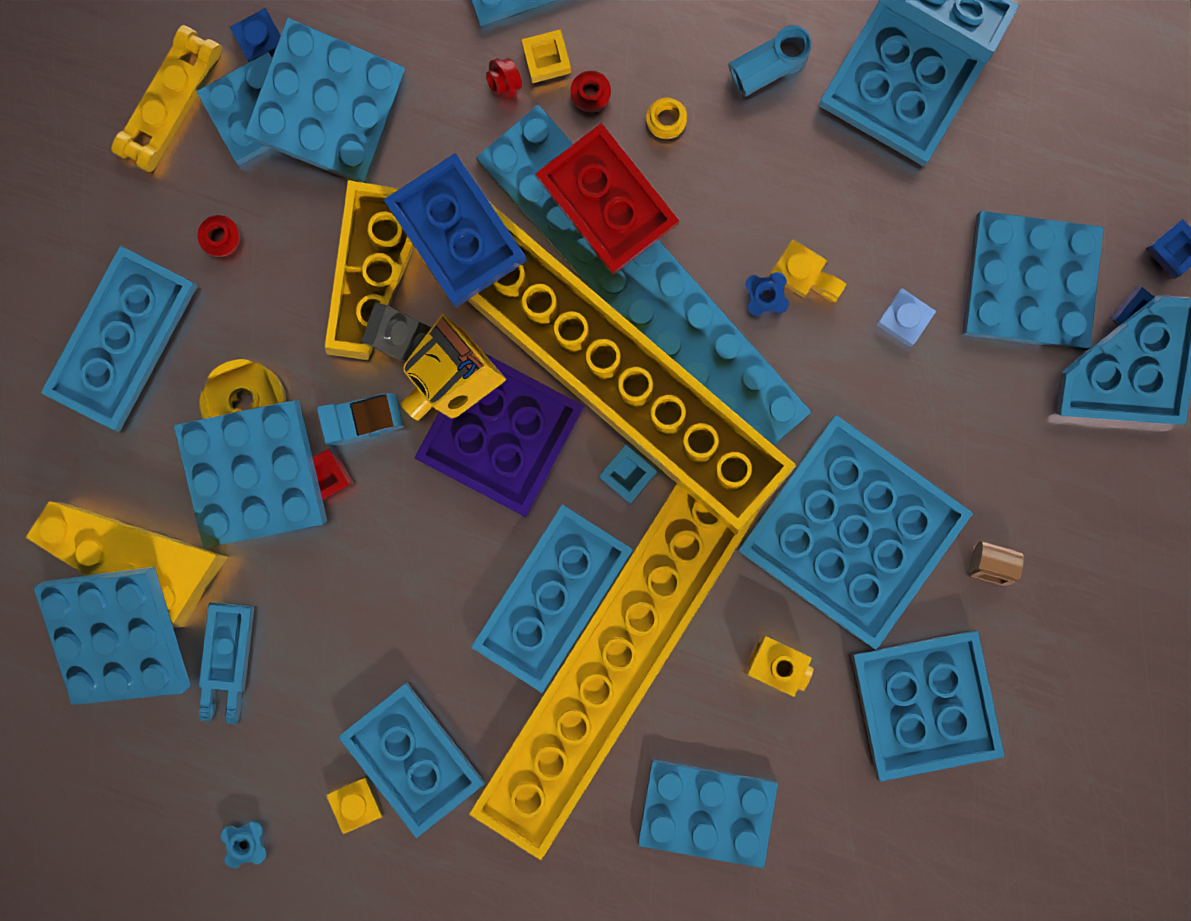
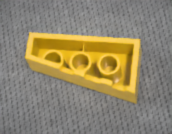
[325,180,414,360]
[26,501,228,628]

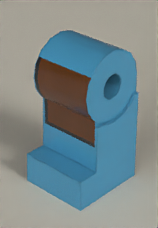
[317,393,404,447]

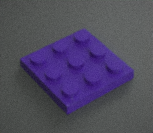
[414,354,585,517]

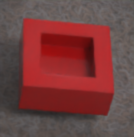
[313,447,354,500]

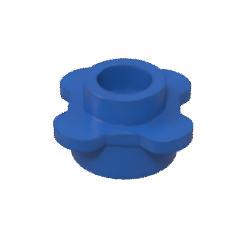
[745,272,789,316]

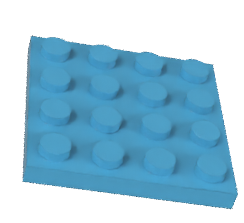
[737,415,973,650]

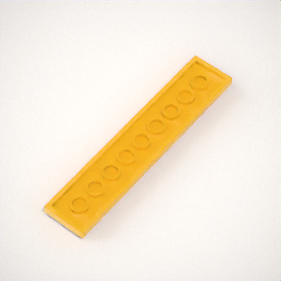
[469,484,763,860]

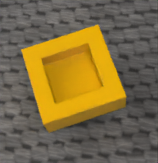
[521,29,571,83]
[326,775,384,834]

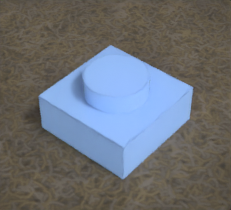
[876,288,936,347]

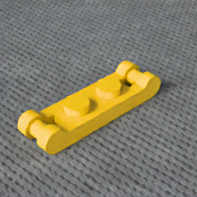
[111,25,222,172]

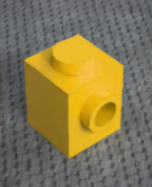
[744,634,814,697]

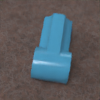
[728,25,812,97]

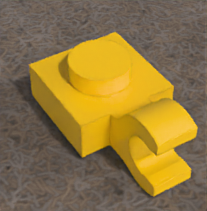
[769,239,847,303]

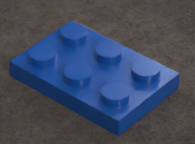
[384,153,527,308]

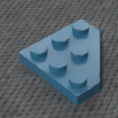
[1056,295,1191,425]

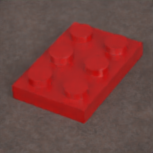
[535,123,679,275]

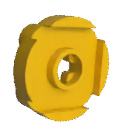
[199,359,286,419]

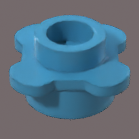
[221,821,267,869]

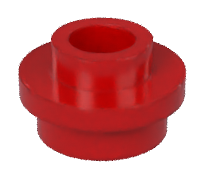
[486,58,522,100]
[570,70,611,112]
[197,215,240,257]

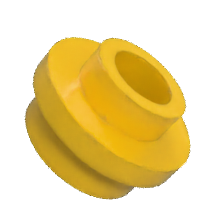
[646,97,687,139]

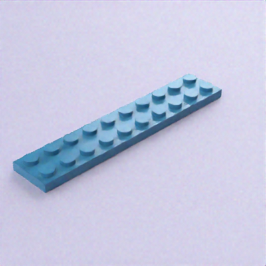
[476,105,811,445]

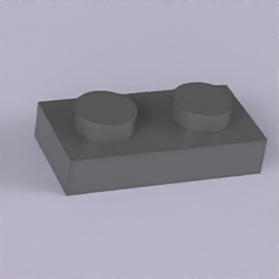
[361,302,432,363]

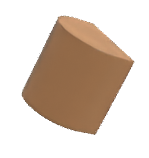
[967,541,1024,586]

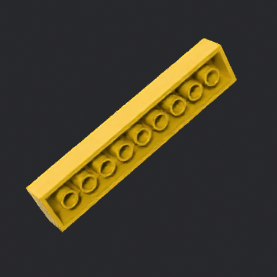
[416,202,796,535]

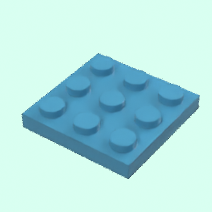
[818,2,986,166]
[244,18,405,183]
[963,211,1104,351]
[173,399,328,548]
[34,567,191,705]
[851,630,1005,782]

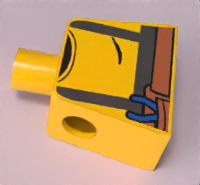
[400,314,506,421]

